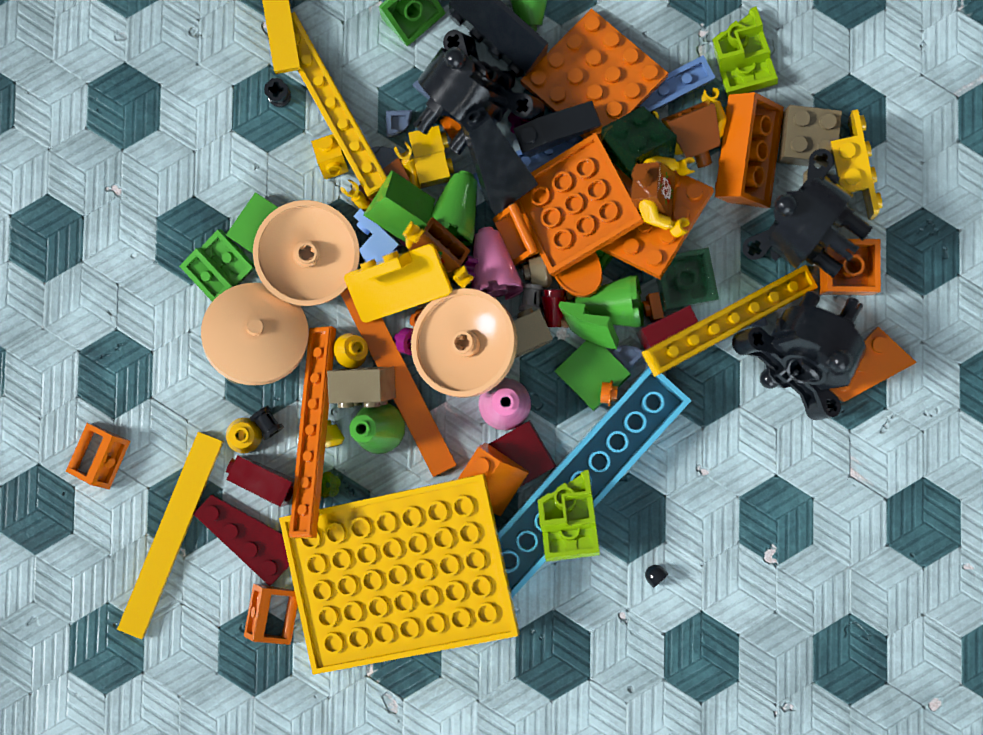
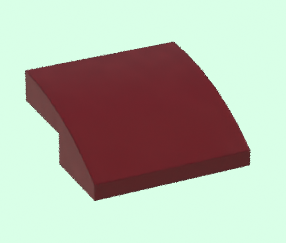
[489,420,556,487]

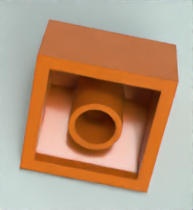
[458,443,529,516]

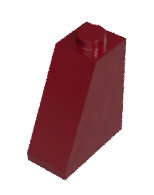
[226,455,294,507]

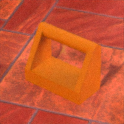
[492,203,539,266]
[66,423,130,489]
[244,584,298,645]

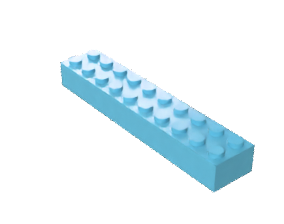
[498,366,692,598]

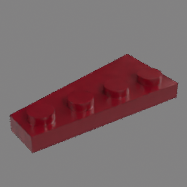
[193,494,289,586]

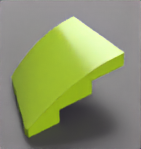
[712,6,778,98]
[537,470,600,562]

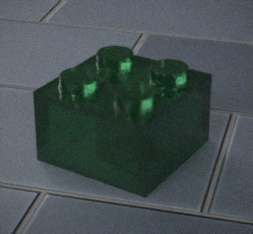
[601,106,677,181]
[656,247,719,312]

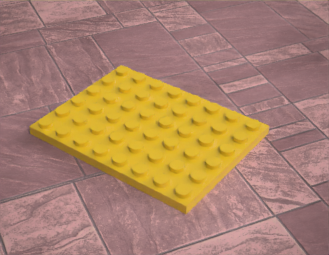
[279,474,520,675]

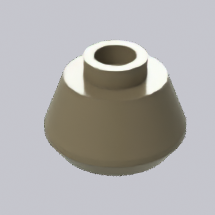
[523,254,552,288]

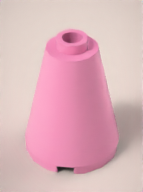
[471,227,523,300]
[479,378,531,430]

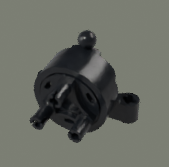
[413,30,545,155]
[742,149,873,278]
[732,291,866,420]

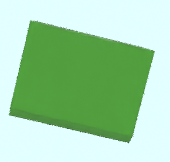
[379,0,446,47]
[363,170,435,242]

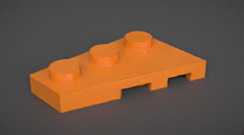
[829,327,917,402]

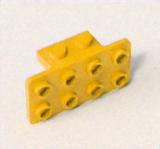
[830,109,883,220]
[344,243,452,323]

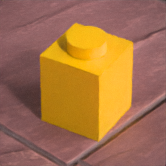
[408,125,449,158]
[414,151,454,189]

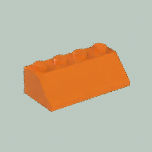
[715,92,784,208]

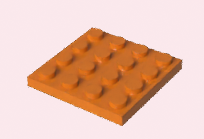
[520,8,668,143]
[514,132,645,277]
[599,145,714,280]

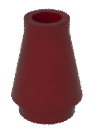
[541,289,567,327]

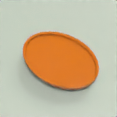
[554,252,603,298]

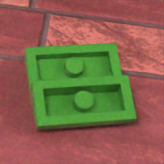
[226,192,278,254]
[179,229,255,302]
[559,301,619,350]
[555,341,631,411]

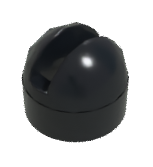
[645,565,669,588]

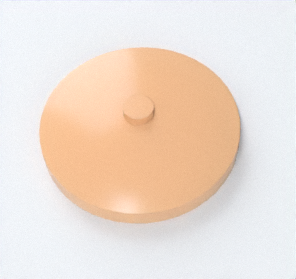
[253,200,360,306]
[201,283,309,385]
[411,288,517,398]

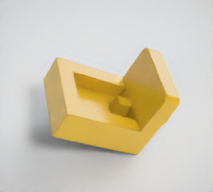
[311,134,349,179]

